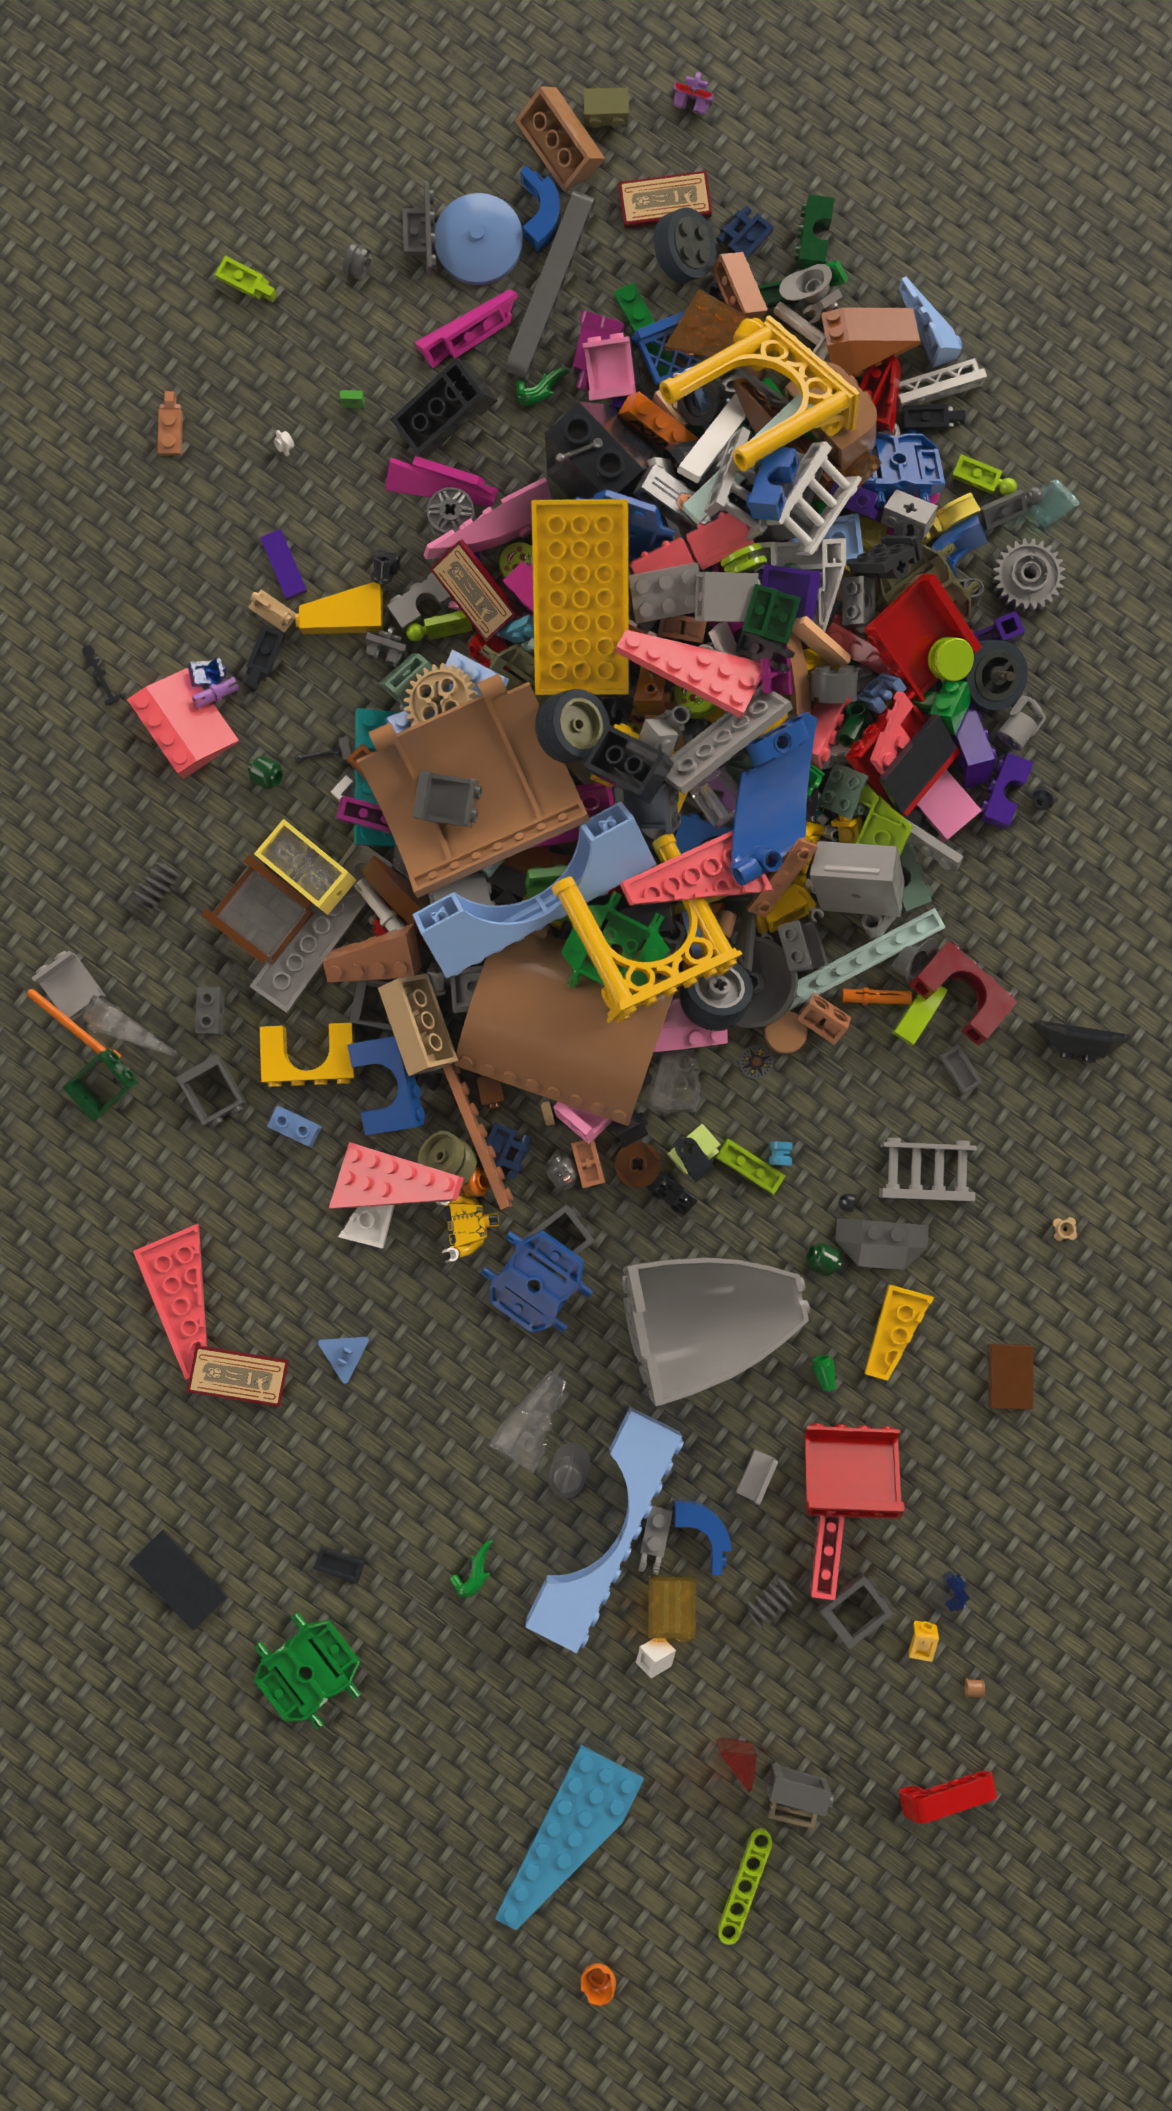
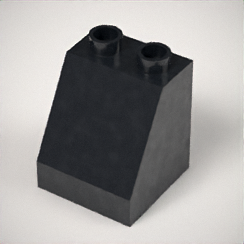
[545,402,663,501]

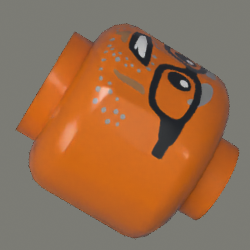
[460,1167,490,1198]

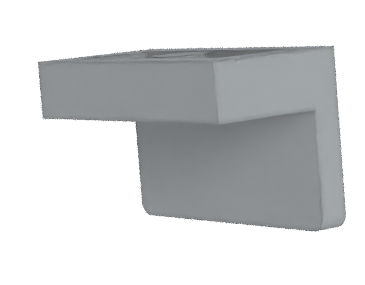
[736,1449,778,1505]

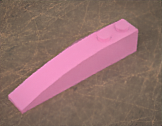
[423,477,552,559]
[654,996,728,1052]

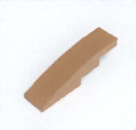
[777,632,811,716]

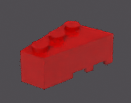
[859,355,901,436]

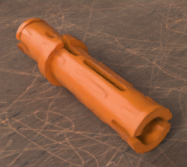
[841,987,912,1006]

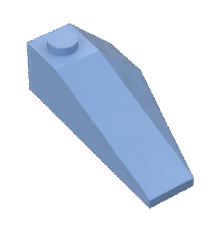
[898,277,962,368]

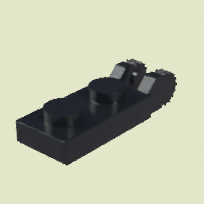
[735,628,795,672]

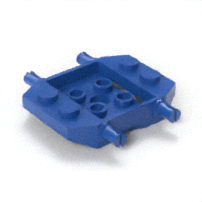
[851,429,945,508]
[576,489,676,570]
[480,1230,594,1333]

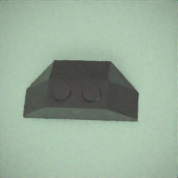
[835,1218,929,1270]

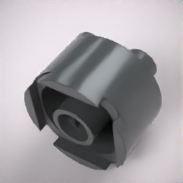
[810,665,858,703]

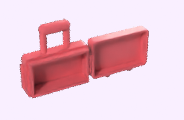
[629,512,754,574]

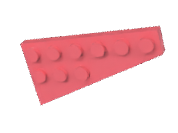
[615,630,761,718]
[620,830,773,906]
[329,1142,464,1209]
[133,1224,207,1380]

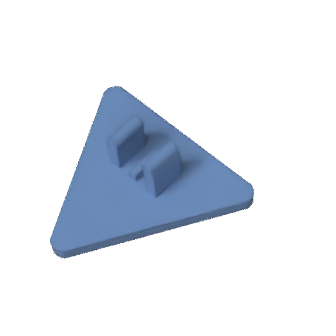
[318,1337,369,1384]

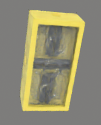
[254,819,357,915]

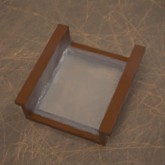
[201,854,315,965]

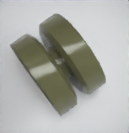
[417,1131,477,1186]

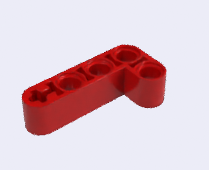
[899,1771,997,1823]

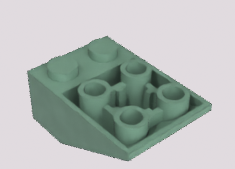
[378,653,432,707]

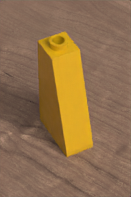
[295,582,383,635]

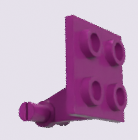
[751,647,792,695]

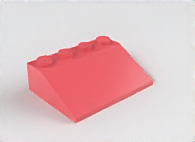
[127,667,239,779]

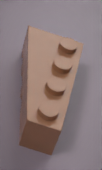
[323,924,422,983]

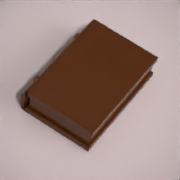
[988,1344,1035,1409]

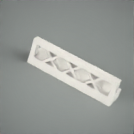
[897,358,987,412]

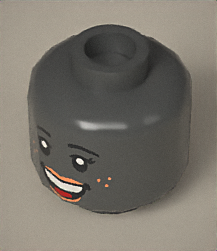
[546,1155,579,1190]

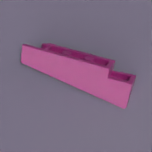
[415,290,518,368]
[386,456,498,507]

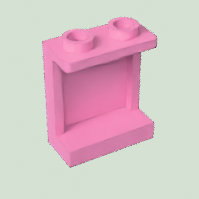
[582,333,636,401]
[916,770,982,843]
[553,1102,612,1144]

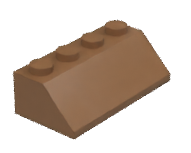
[515,86,605,192]

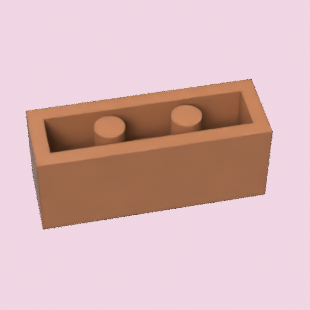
[712,252,768,326]

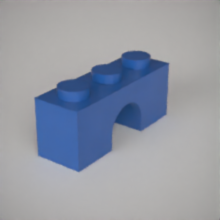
[747,448,799,521]

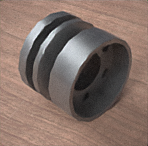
[427,487,476,539]

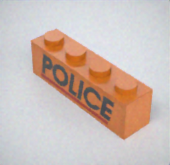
[617,391,700,450]

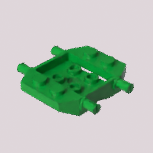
[561,891,670,995]
[253,1611,361,1730]

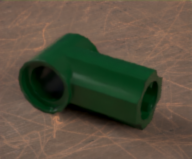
[836,700,870,748]

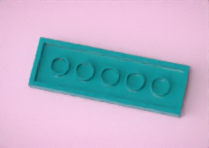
[354,708,400,848]

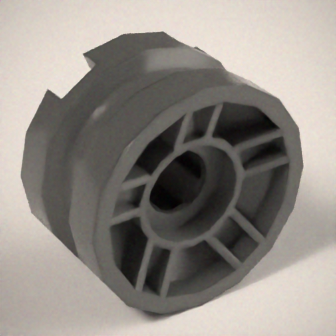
[343,242,372,281]

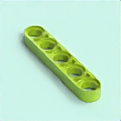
[718,1828,772,1945]

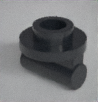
[1032,784,1059,810]

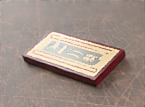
[618,171,712,228]
[430,539,519,642]
[187,1345,289,1407]

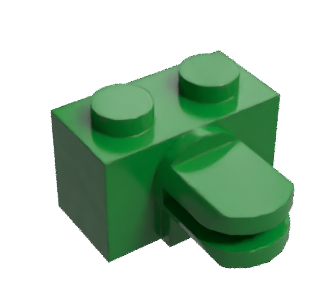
[913,680,972,735]

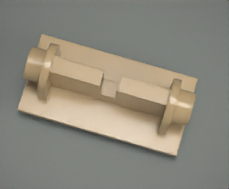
[248,590,296,633]

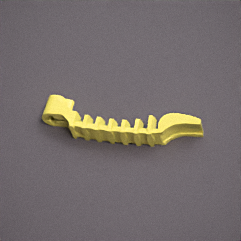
[842,493,981,577]

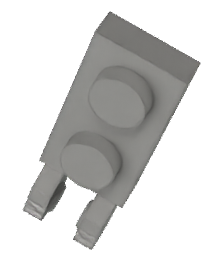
[638,1506,673,1575]

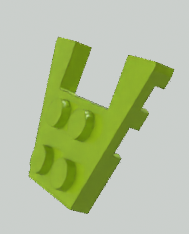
[855,783,914,858]

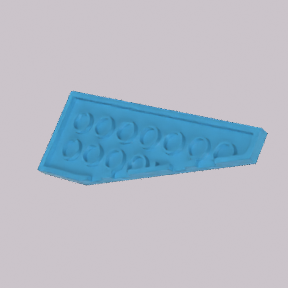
[495,1745,644,1930]

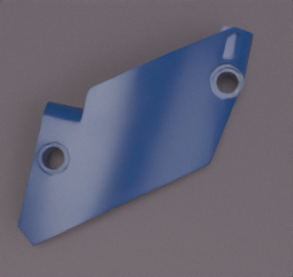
[729,712,818,886]

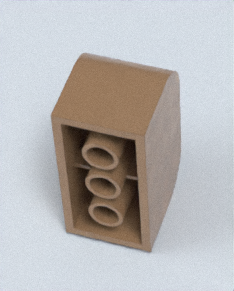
[785,362,877,472]

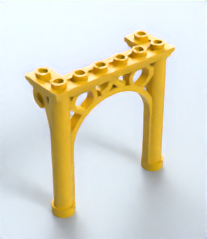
[659,315,860,471]
[551,833,742,1024]

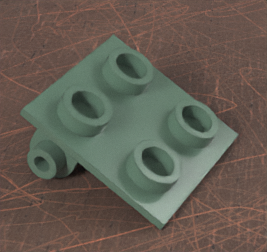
[818,762,868,819]

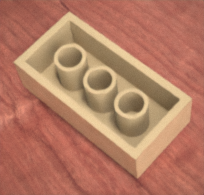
[378,974,458,1076]

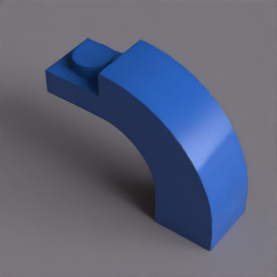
[520,166,560,253]
[932,515,987,577]
[674,1500,731,1575]

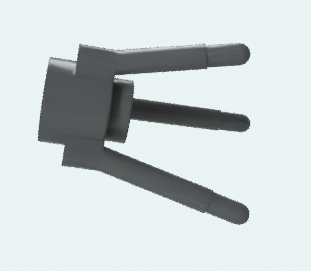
[652,706,690,748]

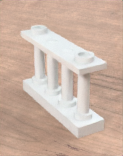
[766,442,862,555]

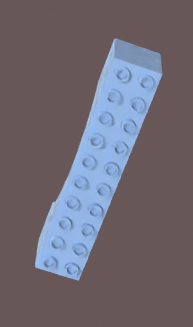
[412,801,656,978]
[525,1407,684,1653]

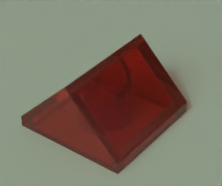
[716,1737,757,1792]

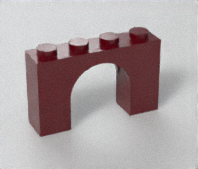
[909,941,1018,1046]

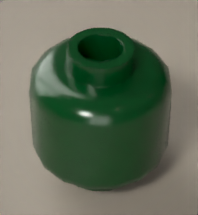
[248,756,283,789]
[805,1243,842,1276]

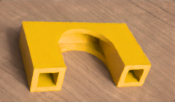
[260,1023,356,1087]

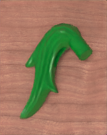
[516,368,570,406]
[449,1540,493,1599]

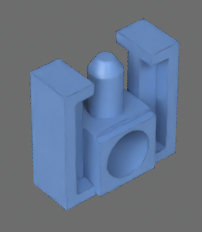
[857,673,907,714]

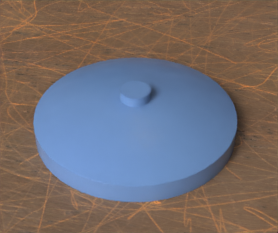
[434,193,523,286]

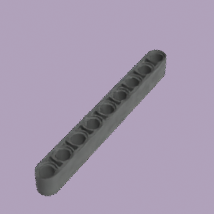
[505,190,596,380]

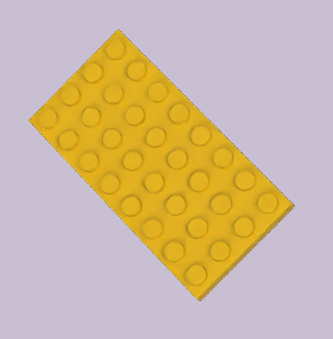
[532,499,629,695]

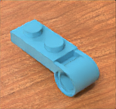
[496,615,534,644]

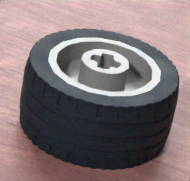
[680,963,753,1031]

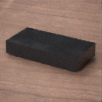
[313,1545,366,1584]

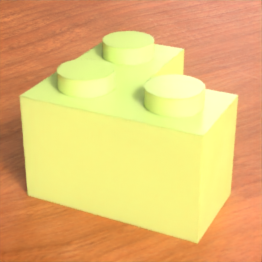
[667,1124,721,1175]

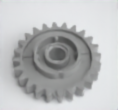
[992,539,1066,612]

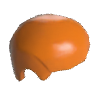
[581,1963,616,2006]

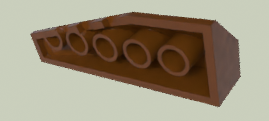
[732,378,847,501]
[362,856,430,948]

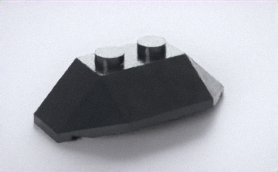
[1034,1020,1131,1063]

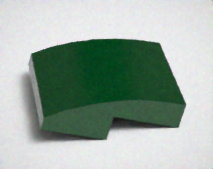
[742,584,801,645]

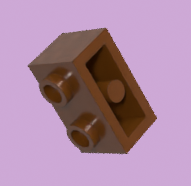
[634,666,675,715]

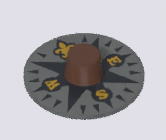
[739,1045,773,1079]

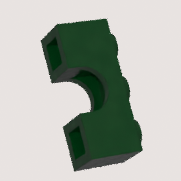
[794,194,835,270]

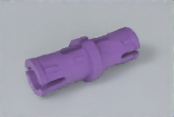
[192,677,239,709]

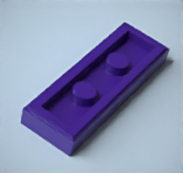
[260,529,307,600]

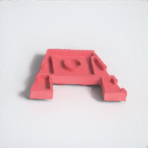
[870,691,913,775]

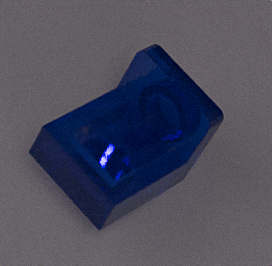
[187,657,226,687]
[942,1571,970,1612]

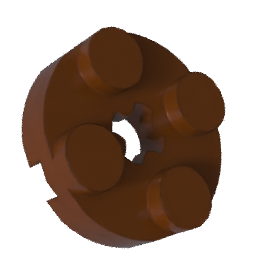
[615,1142,661,1188]

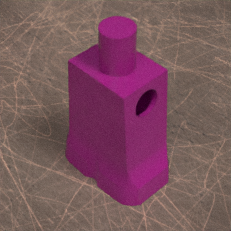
[573,311,625,392]

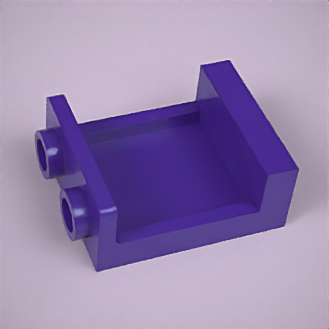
[830,481,888,523]
[758,564,822,620]

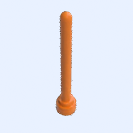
[27,989,121,1069]

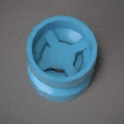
[769,1141,793,1166]

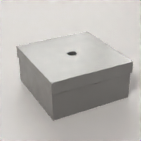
[810,841,905,917]

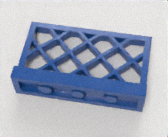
[631,299,731,385]

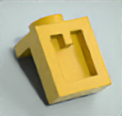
[831,815,862,844]
[908,1621,939,1662]

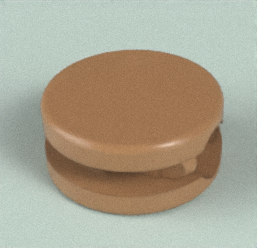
[763,1011,807,1054]

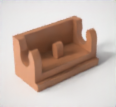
[571,1140,605,1188]

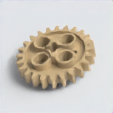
[403,663,478,726]

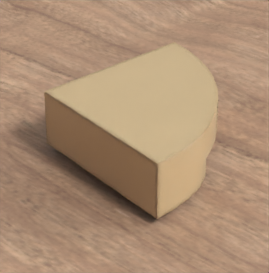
[541,1101,555,1126]

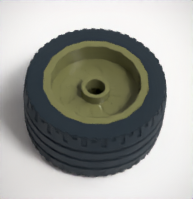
[535,689,610,763]

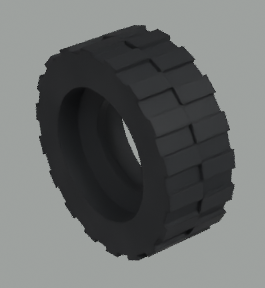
[677,378,728,427]

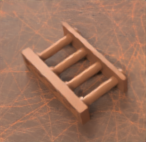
[746,838,818,917]

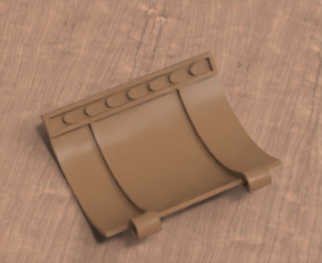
[357,673,590,898]
[454,923,674,1126]

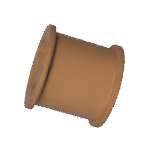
[965,1678,985,1699]

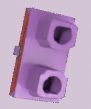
[673,72,714,115]

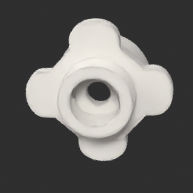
[274,430,294,456]

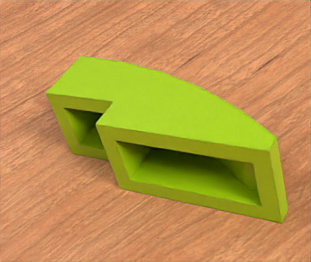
[892,986,948,1046]

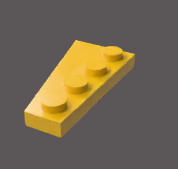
[864,1284,934,1381]

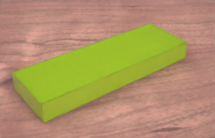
[715,1139,786,1195]

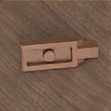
[158,391,183,456]

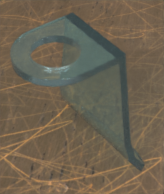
[1028,478,1080,529]

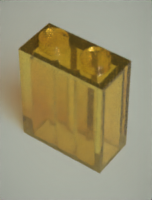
[648,1576,696,1642]

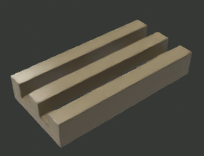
[768,1802,818,1829]

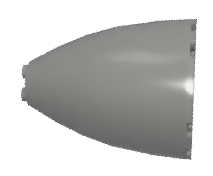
[622,1257,810,1406]

